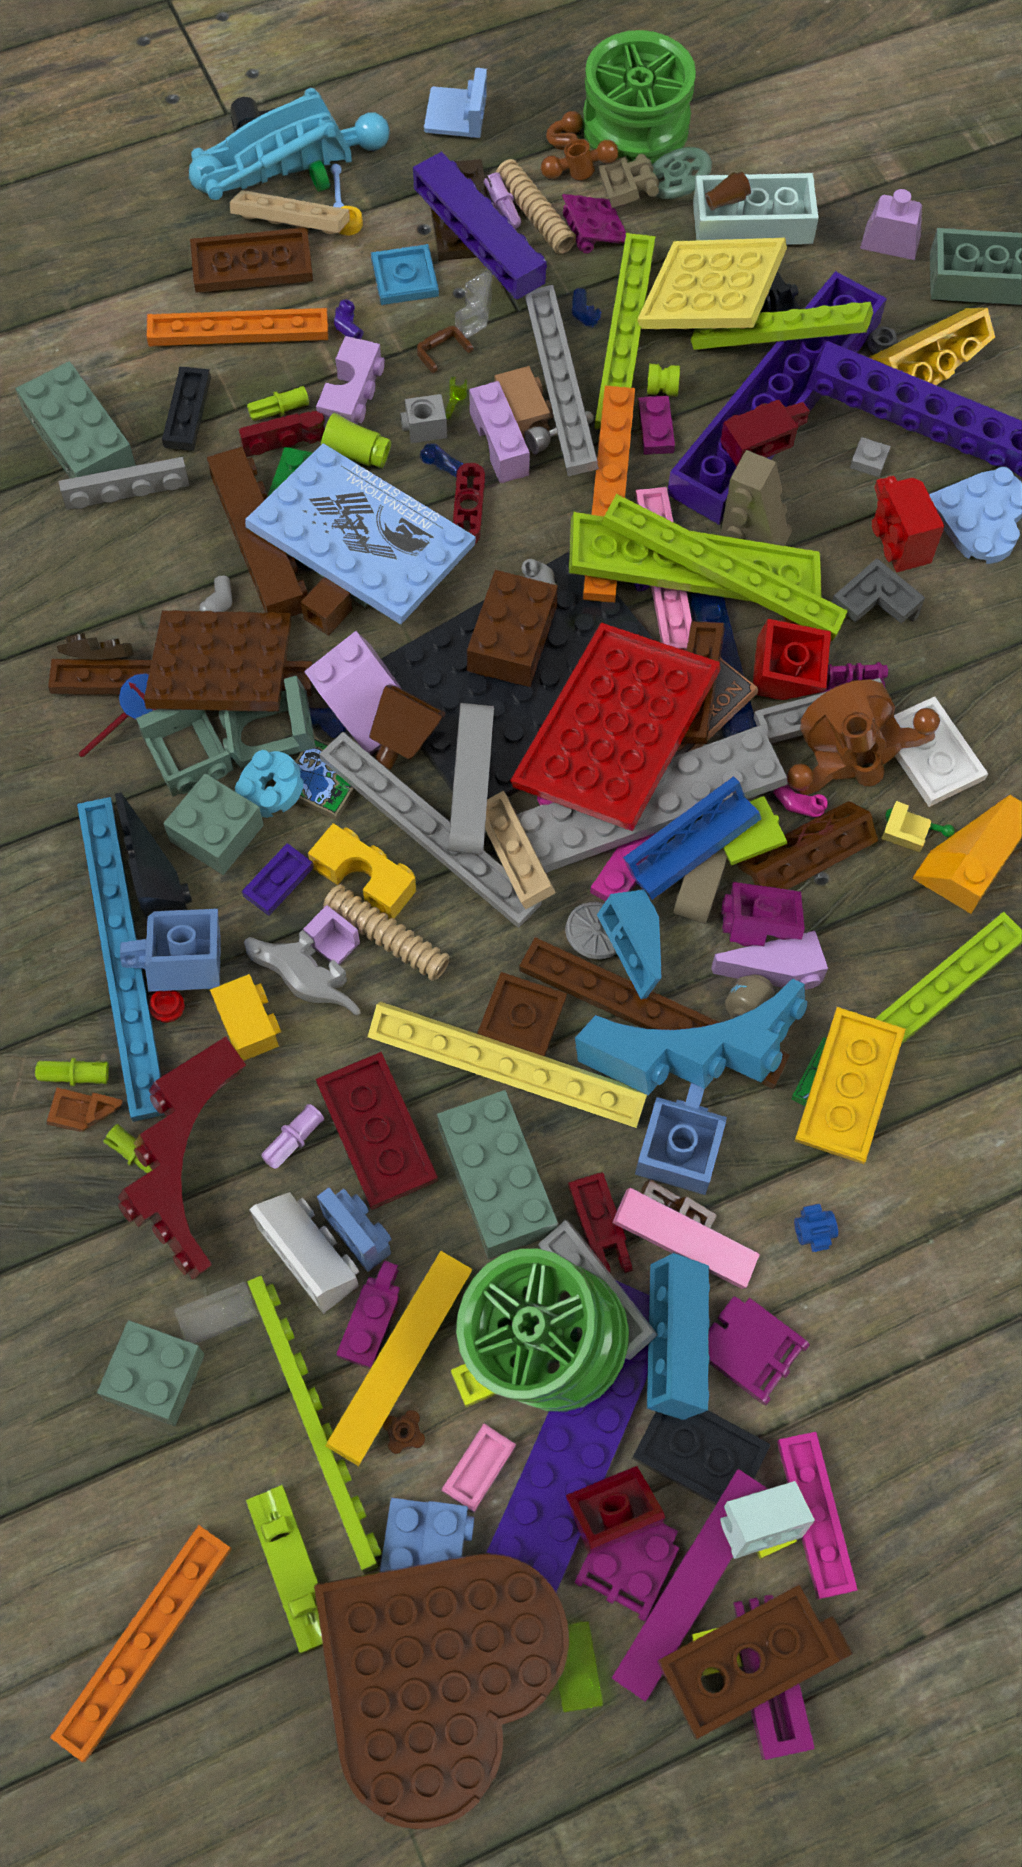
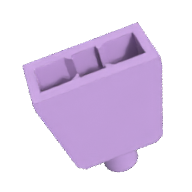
[860,189,922,260]

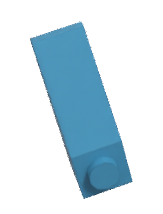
[597,890,661,999]

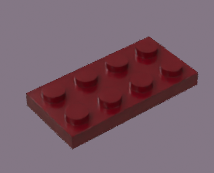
[315,1052,438,1210]

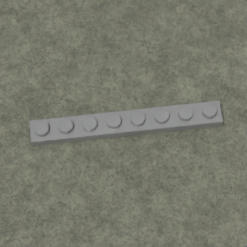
[525,285,598,476]
[320,732,542,928]

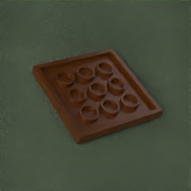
[144,610,292,712]

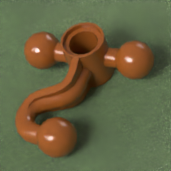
[541,111,619,180]

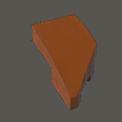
[46,1087,123,1132]

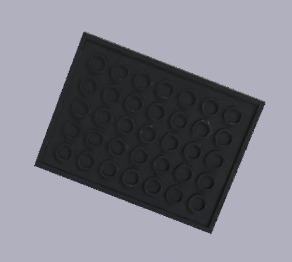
[381,551,654,799]

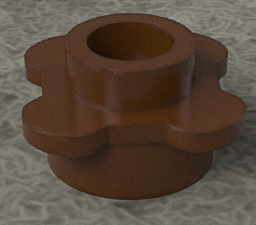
[383,1410,425,1454]

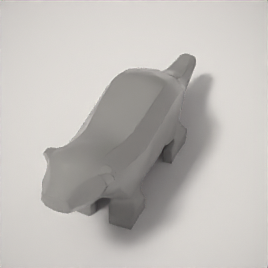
[244,930,360,1016]

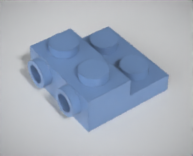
[317,1188,392,1272]
[380,1498,475,1571]

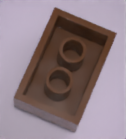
[467,570,558,687]

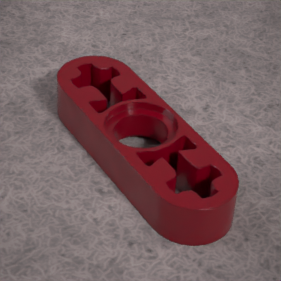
[453,463,485,544]

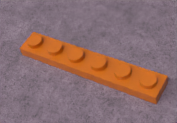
[147,308,328,346]
[50,1525,232,1762]

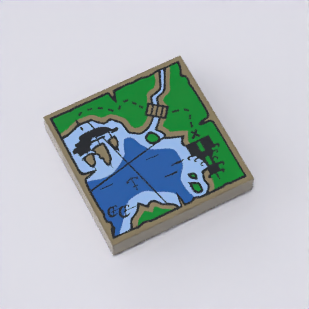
[295,737,356,821]

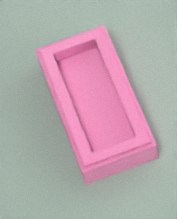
[442,1424,516,1513]

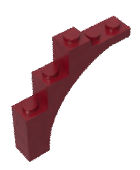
[118,1036,246,1280]

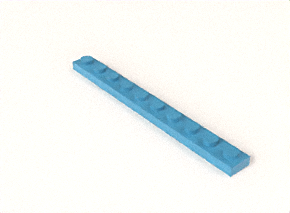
[77,797,165,1122]

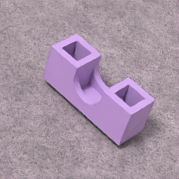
[316,336,385,427]
[469,381,530,484]

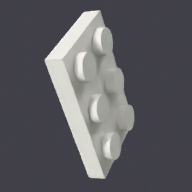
[894,696,988,807]

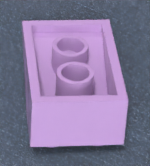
[304,631,402,755]

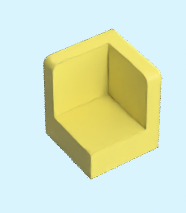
[881,801,931,852]

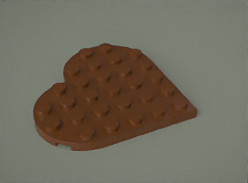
[314,1553,569,1829]

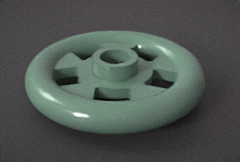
[653,147,712,199]

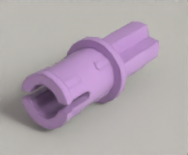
[484,173,521,229]
[261,1104,325,1169]

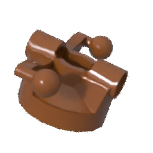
[787,679,940,795]

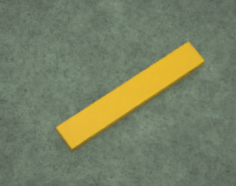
[326,1251,473,1466]

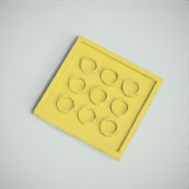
[637,238,787,330]

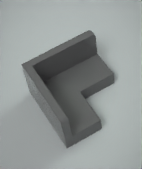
[832,558,925,623]

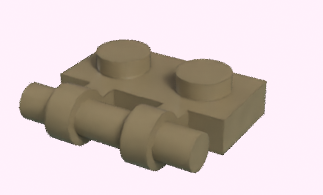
[598,154,659,208]

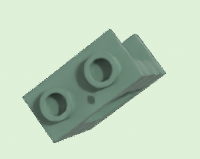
[219,676,316,768]
[136,709,233,797]

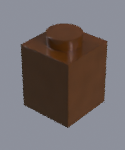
[301,577,353,636]

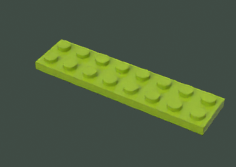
[569,512,821,602]

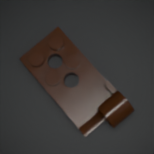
[657,1584,853,1740]

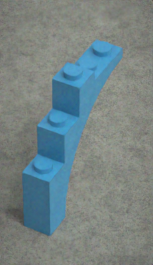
[575,979,807,1096]

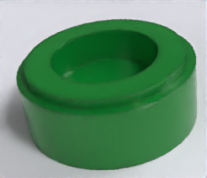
[308,160,330,192]

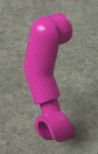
[774,784,828,818]

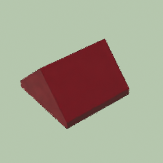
[565,1466,665,1555]

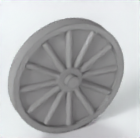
[565,902,617,959]

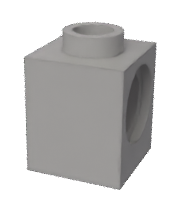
[400,394,447,443]

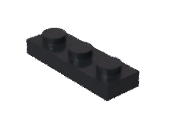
[162,366,211,451]

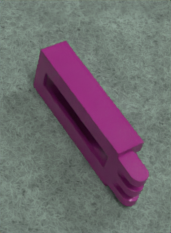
[733,1594,815,1760]

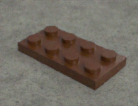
[190,227,313,293]

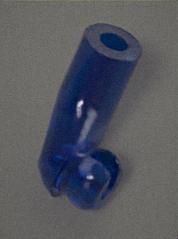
[420,443,464,478]
[309,708,346,738]

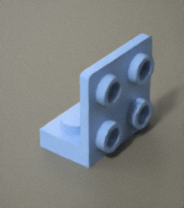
[424,68,487,138]

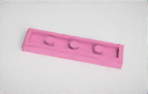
[612,1188,760,1289]

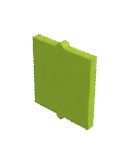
[723,796,787,866]

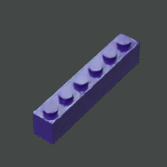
[413,151,547,300]

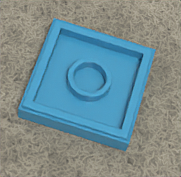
[371,244,439,305]

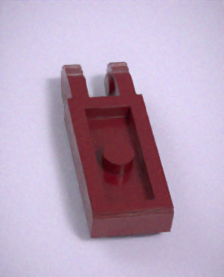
[239,411,325,457]
[568,1172,633,1273]

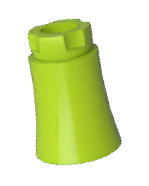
[321,412,391,468]

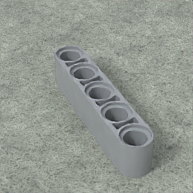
[448,703,494,854]

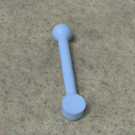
[330,164,344,208]

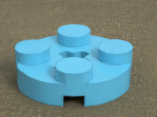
[235,750,303,818]

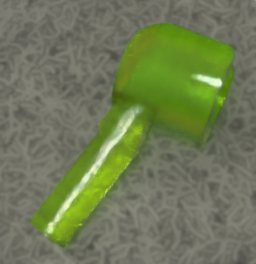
[445,376,468,420]

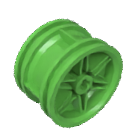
[583,30,696,165]
[456,1248,629,1412]

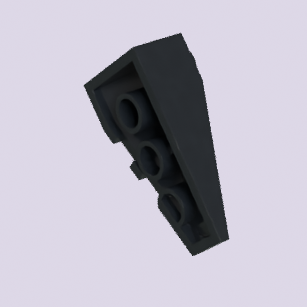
[115,792,193,921]

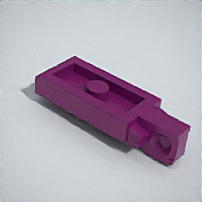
[336,1261,400,1369]

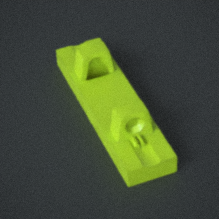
[246,1485,323,1654]

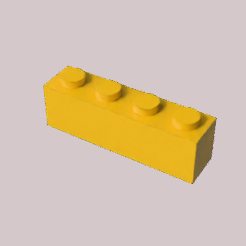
[869,308,995,386]

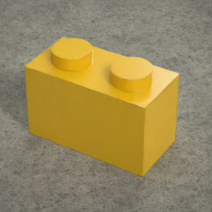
[210,974,281,1061]

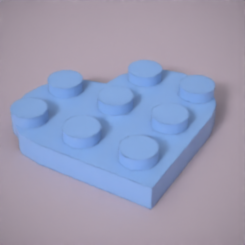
[929,467,1022,564]

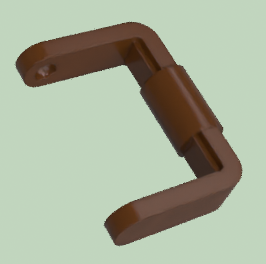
[417,326,473,373]

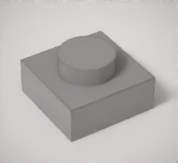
[850,437,891,477]

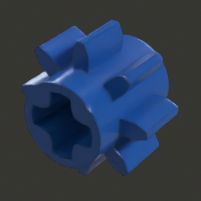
[794,1203,838,1252]

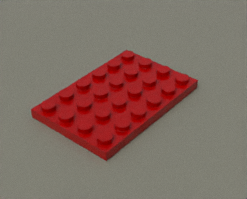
[510,623,721,832]

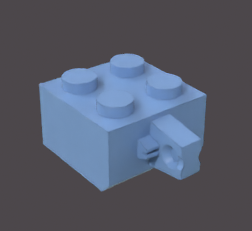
[120,909,221,992]
[635,1083,727,1195]

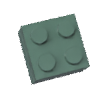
[163,773,264,875]
[97,1320,205,1426]

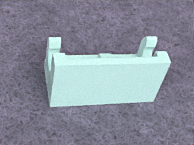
[720,1481,815,1559]

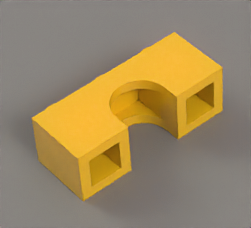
[308,823,416,919]

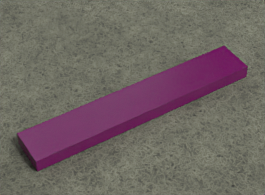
[612,1469,768,1702]

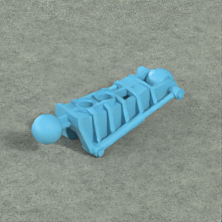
[189,88,390,200]

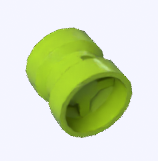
[647,364,680,397]

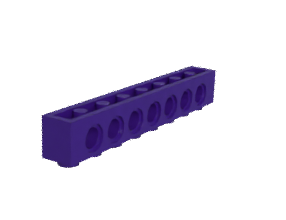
[807,340,1022,477]

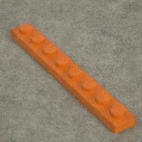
[583,386,635,603]

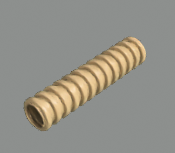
[496,159,576,254]
[324,884,449,981]

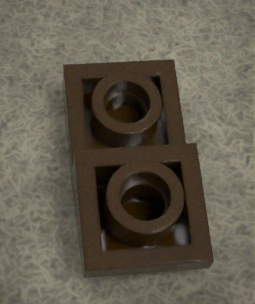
[57,633,134,660]

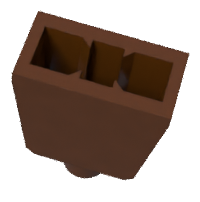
[369,683,446,769]

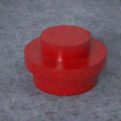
[149,990,185,1023]

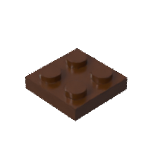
[477,972,567,1057]

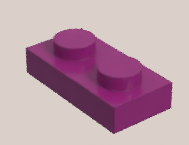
[638,396,675,455]

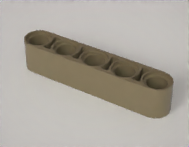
[673,848,728,924]

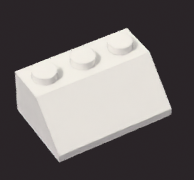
[249,1192,359,1314]

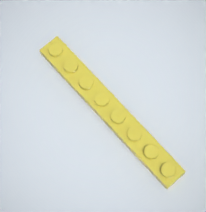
[368,1002,647,1128]

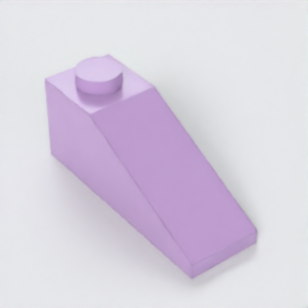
[711,931,828,990]

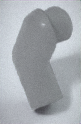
[521,559,556,585]
[199,576,232,612]

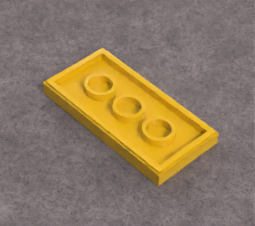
[795,1007,906,1164]

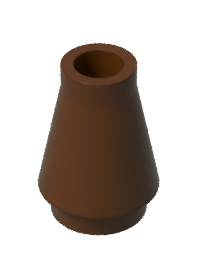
[705,172,751,211]

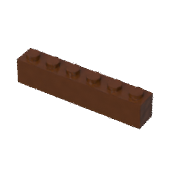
[206,446,308,617]

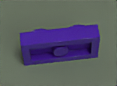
[242,843,314,916]

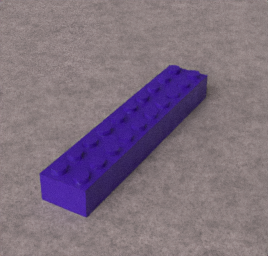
[668,271,887,525]

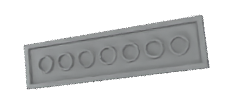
[517,725,787,873]

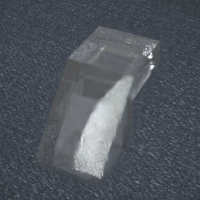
[455,269,492,338]

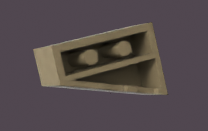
[720,450,792,546]

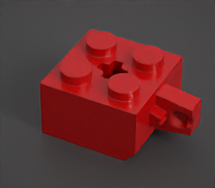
[872,476,945,573]

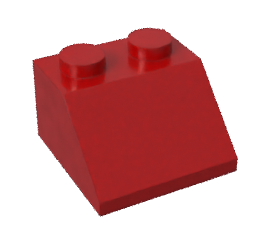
[753,619,831,700]

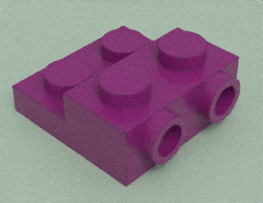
[722,882,805,946]

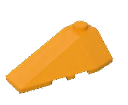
[912,795,1022,914]

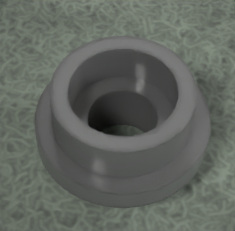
[867,326,898,354]

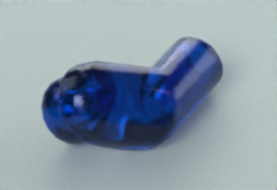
[571,288,601,326]

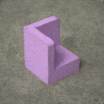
[303,905,360,965]

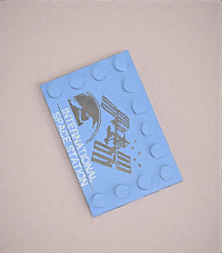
[246,444,476,625]

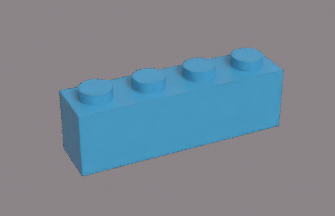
[647,1253,710,1420]

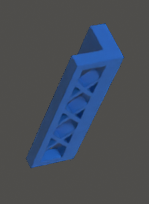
[623,776,761,900]

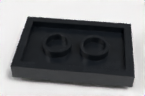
[632,1410,771,1505]

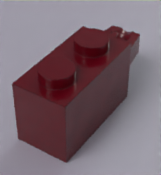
[720,399,810,466]

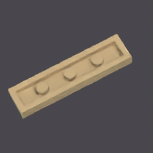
[230,190,350,234]
[485,791,556,910]

